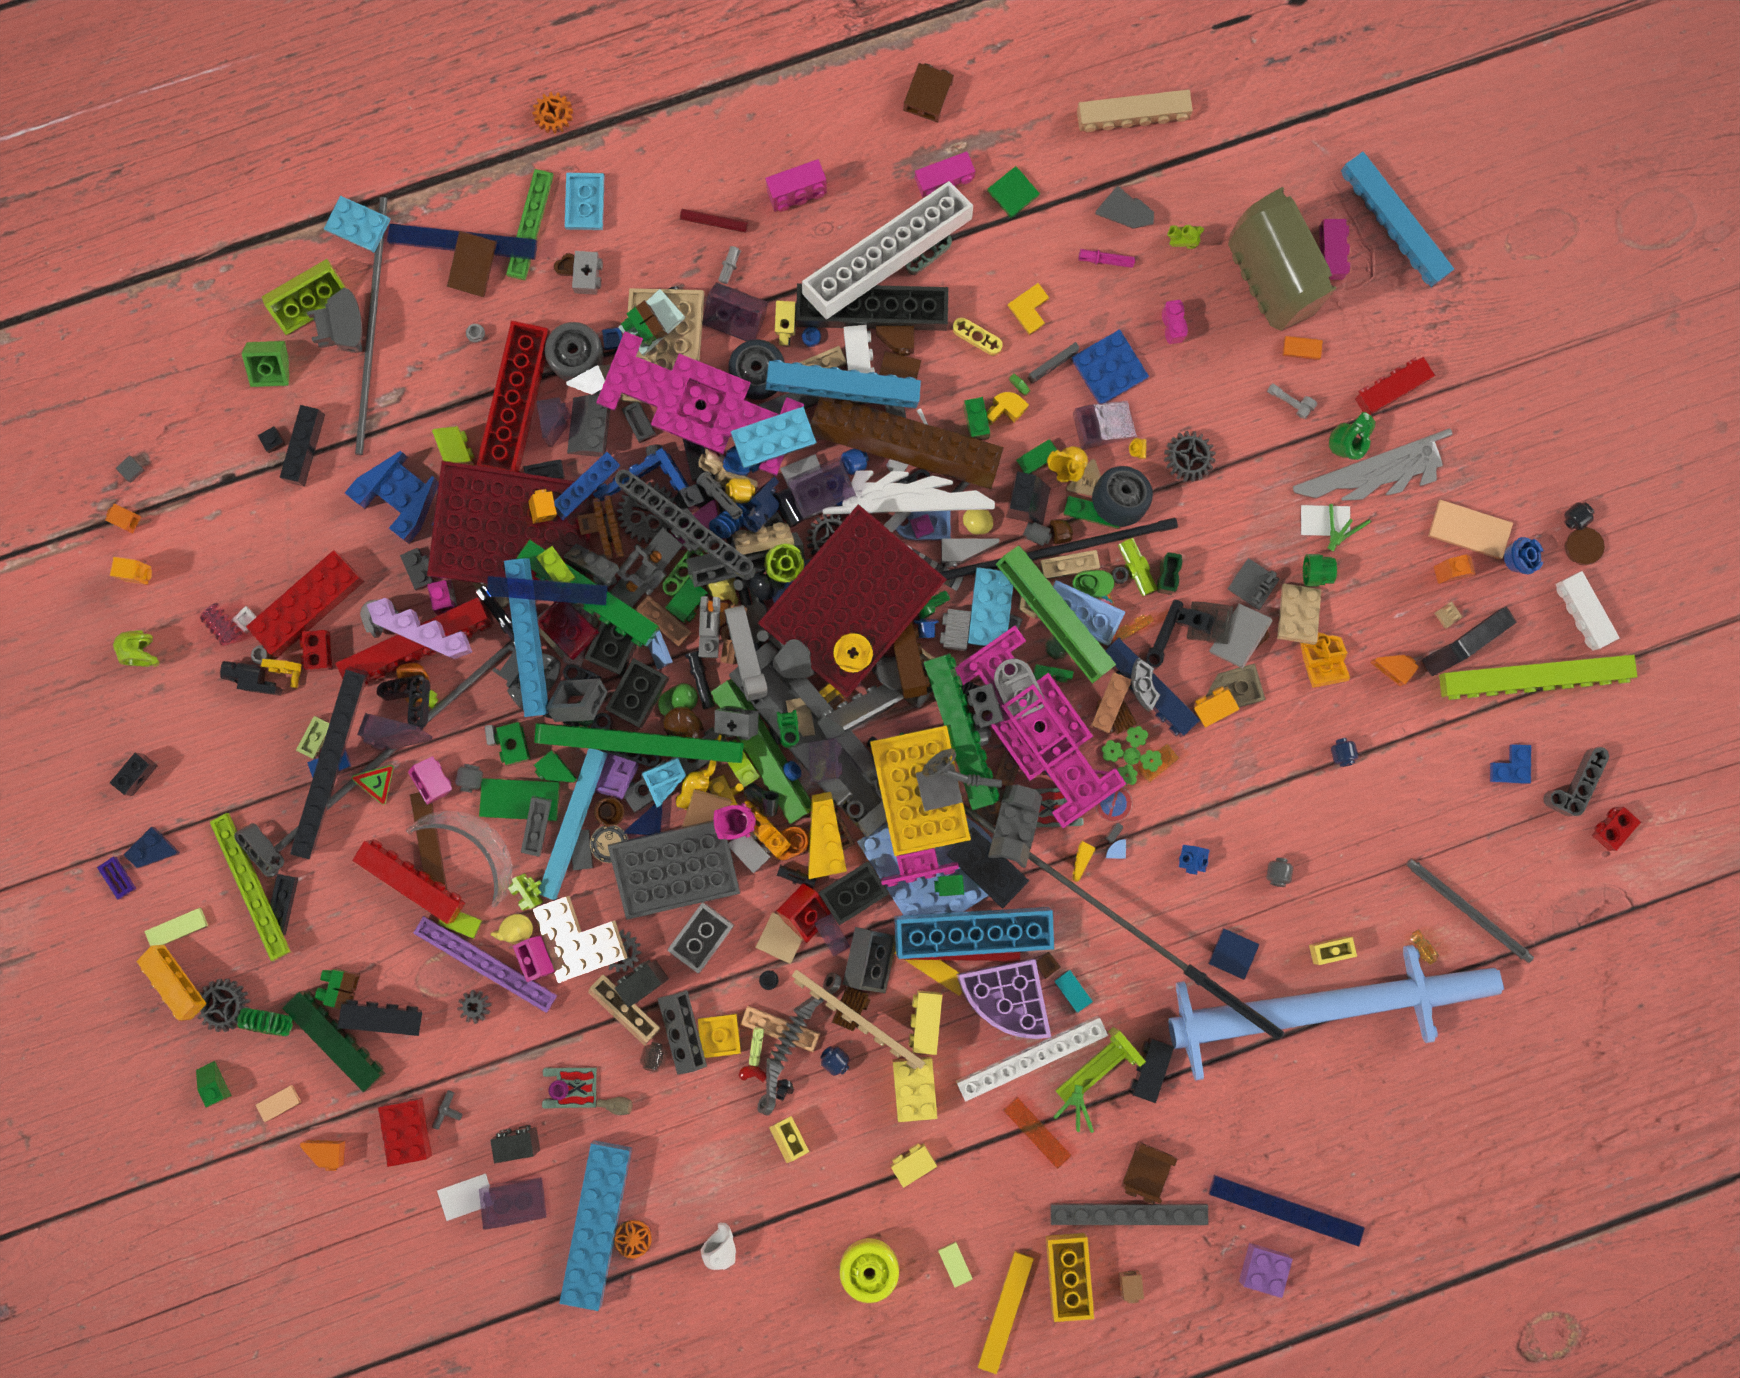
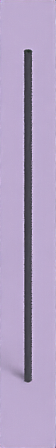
[274,595,569,852]

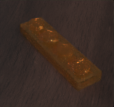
[1003,1097,1072,1169]

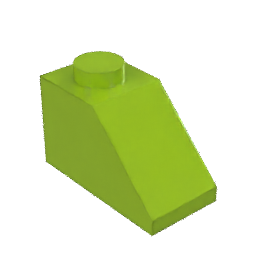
[727,739,760,787]

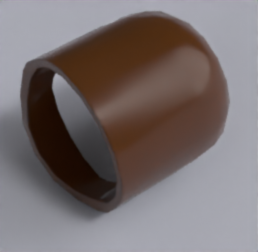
[594,798,624,827]

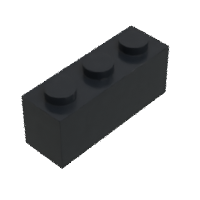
[1129,1037,1174,1103]

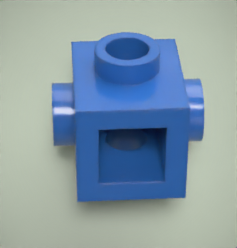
[1179,845,1209,875]

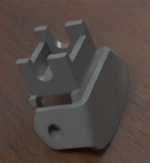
[307,288,362,353]
[492,645,561,710]

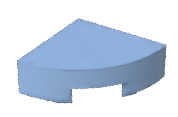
[1106,839,1126,859]

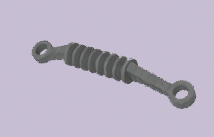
[757,972,842,1116]

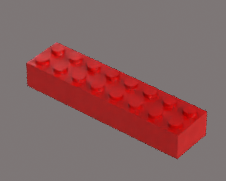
[476,320,551,472]
[335,597,495,687]

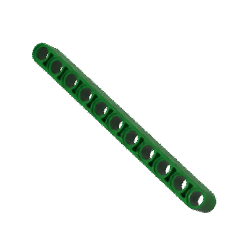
[534,723,744,763]

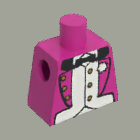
[427,580,458,616]

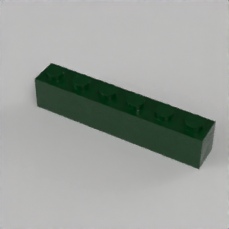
[282,990,386,1093]

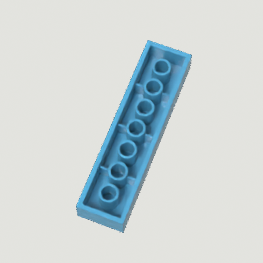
[894,907,1054,959]
[559,1140,633,1311]

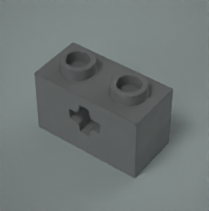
[715,706,759,740]

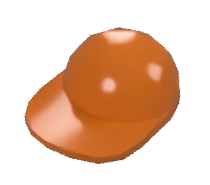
[778,826,810,860]

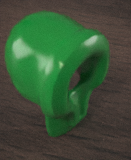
[1329,412,1376,460]

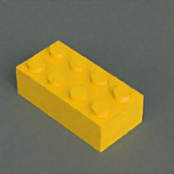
[1045,1233,1094,1322]

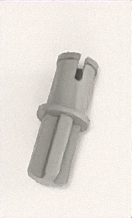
[718,246,741,284]

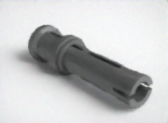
[697,471,743,520]

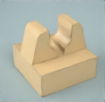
[1434,602,1462,629]

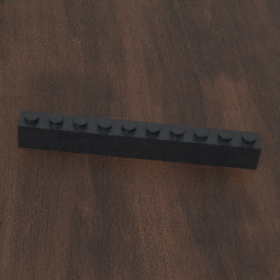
[290,666,368,859]

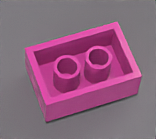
[765,159,827,212]

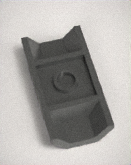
[988,784,1042,868]

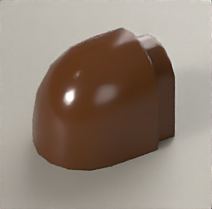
[1050,519,1073,545]

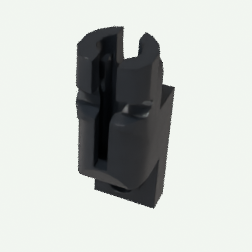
[220,661,282,696]

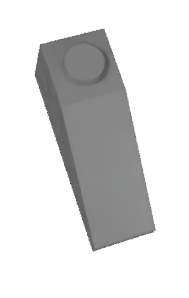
[941,539,999,568]

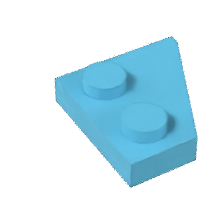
[642,757,686,807]

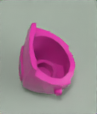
[713,803,756,840]

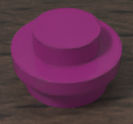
[549,1080,569,1100]

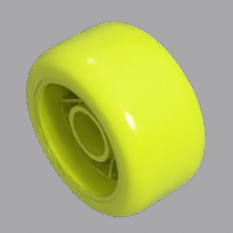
[840,1238,899,1303]

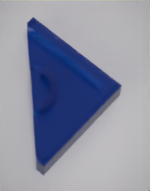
[624,802,663,835]

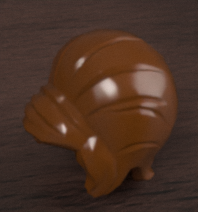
[663,706,704,738]

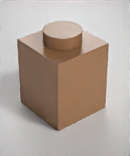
[1119,1270,1144,1303]

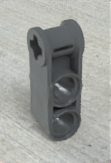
[234,823,284,877]

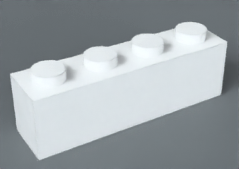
[844,325,875,405]
[1555,571,1620,651]

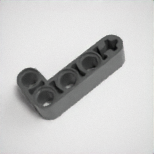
[1543,747,1609,817]

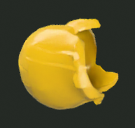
[1047,446,1088,483]

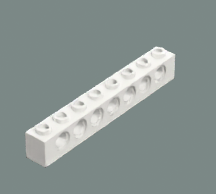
[956,1016,1108,1102]

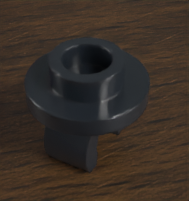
[776,1079,795,1101]

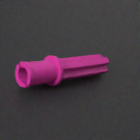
[1078,248,1135,268]

